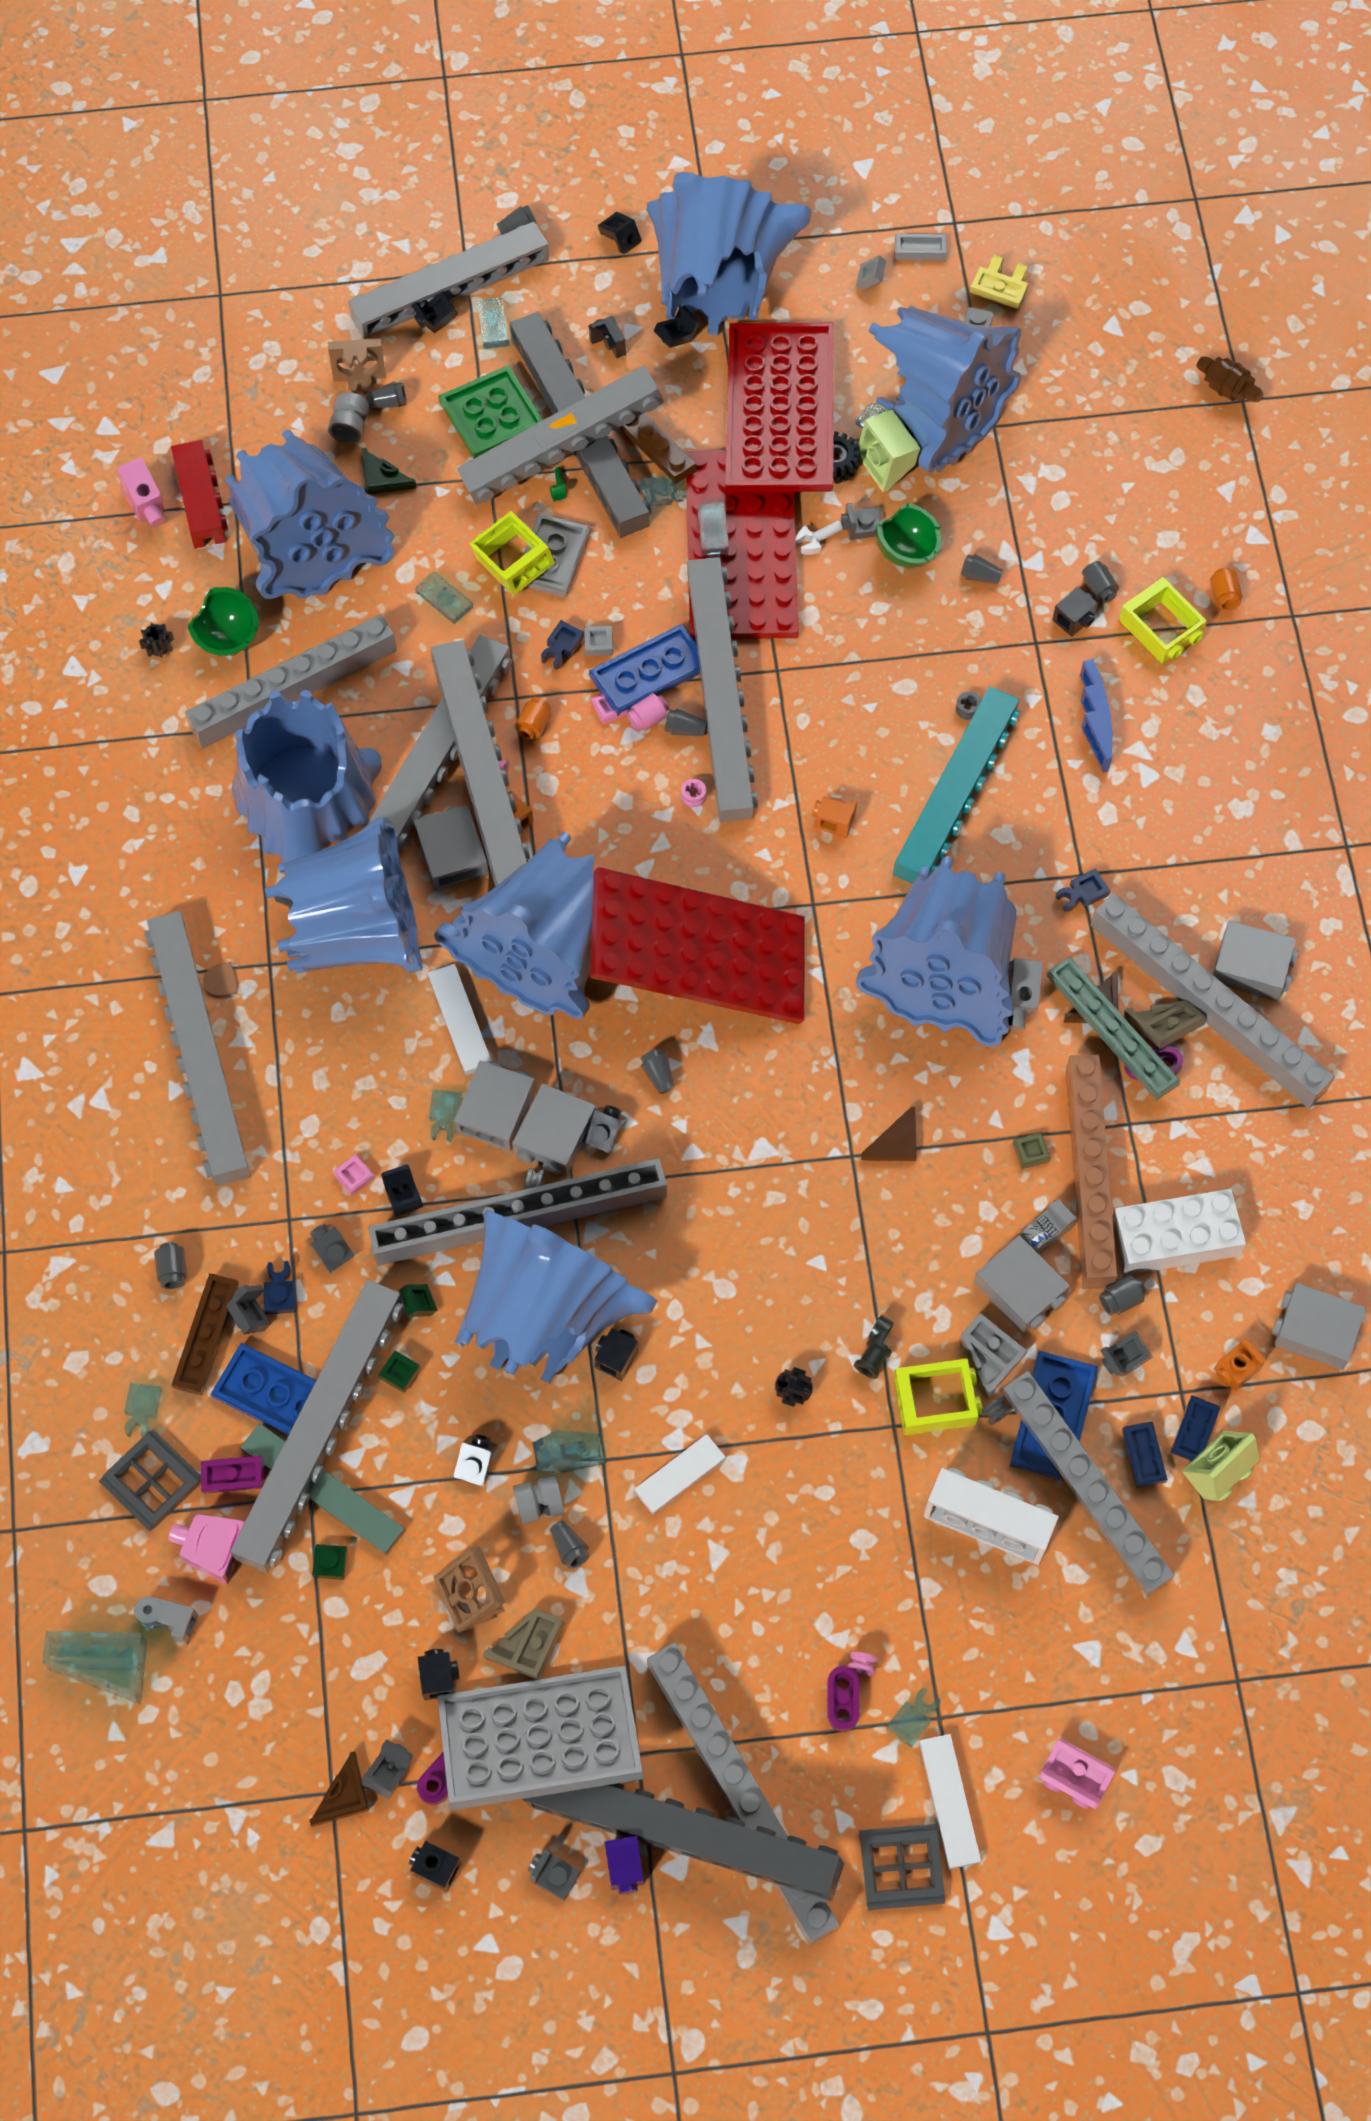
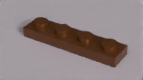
[618,413,697,484]
[171,1273,239,1396]

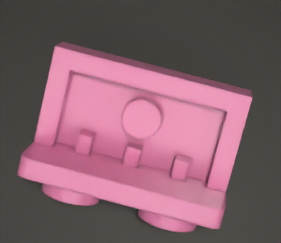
[1039,1737,1116,1809]

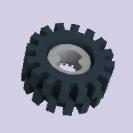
[833,431,859,483]

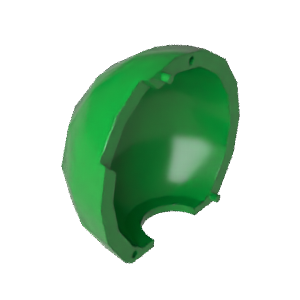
[875,503,942,569]
[188,587,259,657]

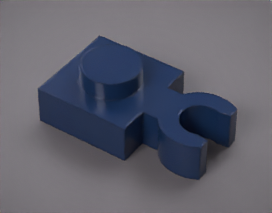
[541,620,585,670]
[1055,869,1110,912]
[264,1261,296,1315]

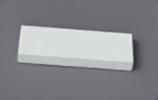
[634,1434,726,1515]

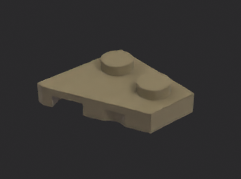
[1124,1000,1205,1049]
[483,1609,565,1680]

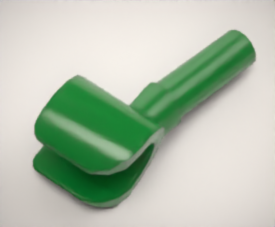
[549,467,567,502]

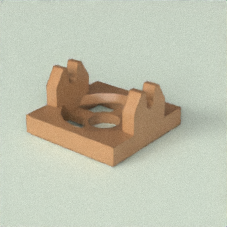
[328,338,386,395]
[434,1546,505,1633]

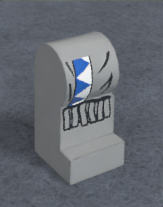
[1018,1199,1076,1254]
[134,1596,198,1645]

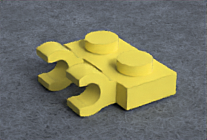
[970,254,1029,309]

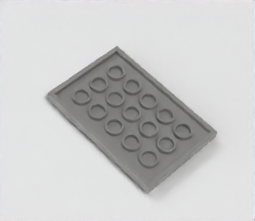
[438,1666,644,1811]

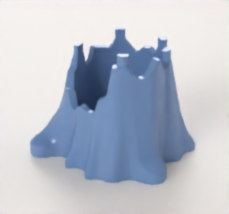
[646,172,811,335]
[869,306,1022,473]
[225,430,395,599]
[232,690,382,863]
[265,817,423,973]
[434,832,595,1019]
[856,857,1017,1046]
[454,1210,657,1384]

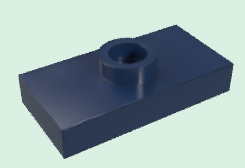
[1169,1395,1221,1462]
[1122,1421,1168,1488]

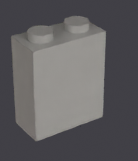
[414,805,489,891]
[1213,920,1298,1000]
[454,1060,536,1151]
[512,1083,596,1176]
[974,1235,1070,1333]
[1272,1282,1366,1371]

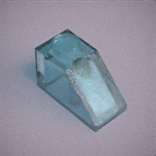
[532,1430,607,1473]

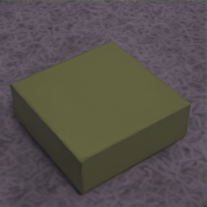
[1013,1132,1051,1169]

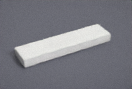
[428,964,491,1076]
[919,1734,981,1870]

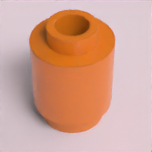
[1210,568,1242,610]
[515,697,551,740]

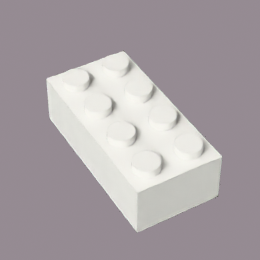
[1112,1189,1246,1276]
[923,1468,1059,1565]

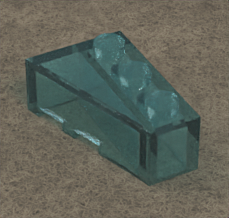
[42,1631,147,1704]

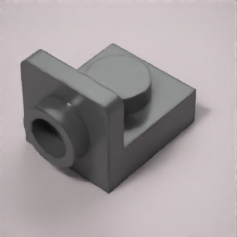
[841,503,880,540]
[528,1849,580,1901]

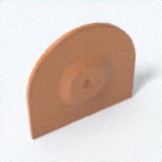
[203,962,238,996]

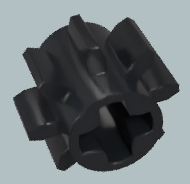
[139,623,174,658]
[775,1367,813,1407]

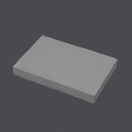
[523,513,590,597]

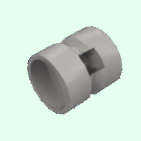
[328,392,369,443]
[513,1475,565,1525]

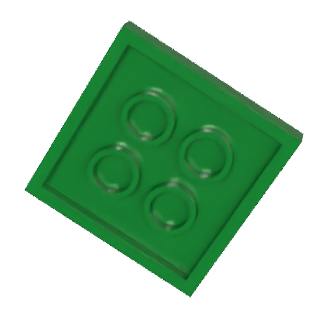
[438,365,543,459]

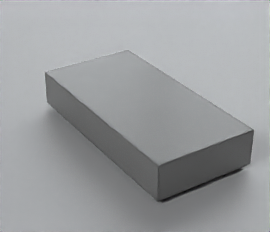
[895,234,947,261]

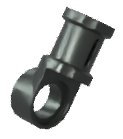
[854,1315,894,1379]

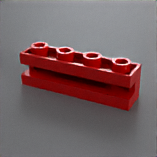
[171,440,229,549]

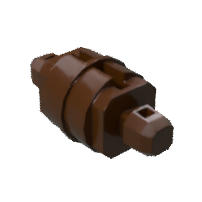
[1196,356,1264,403]

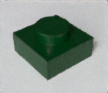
[399,1284,438,1317]
[378,1350,421,1393]
[312,1544,348,1580]

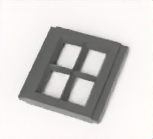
[99,1429,201,1532]
[859,1824,945,1911]

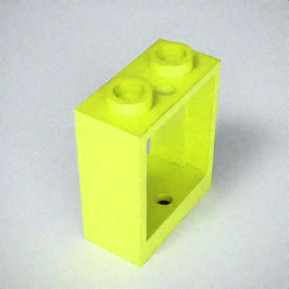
[469,511,555,596]
[1119,577,1207,664]
[893,1358,982,1435]

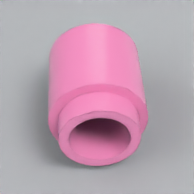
[626,693,669,732]

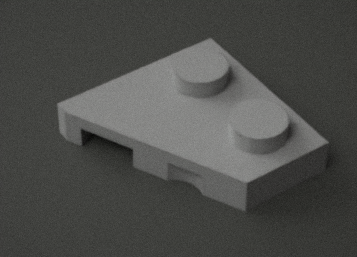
[960,1313,1027,1397]

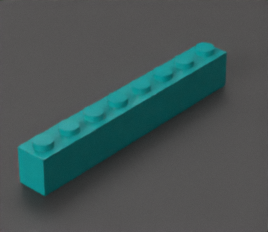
[893,686,1021,884]

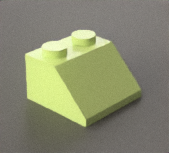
[858,410,920,492]
[1182,1431,1260,1501]

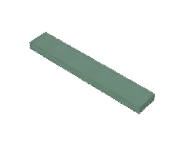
[1047,957,1180,1101]
[240,1423,405,1555]

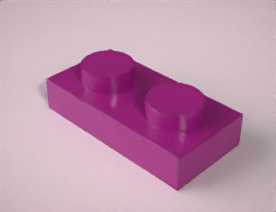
[201,1456,265,1494]

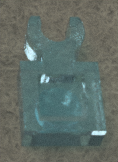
[639,477,687,506]
[429,1089,462,1142]
[124,1383,162,1437]
[887,1687,940,1748]

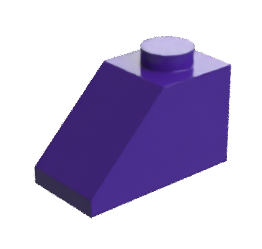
[604,1836,644,1894]

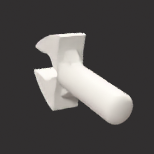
[795,521,843,555]

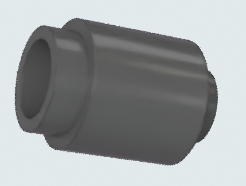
[1082,561,1119,603]
[154,1242,187,1289]
[1099,1275,1146,1316]

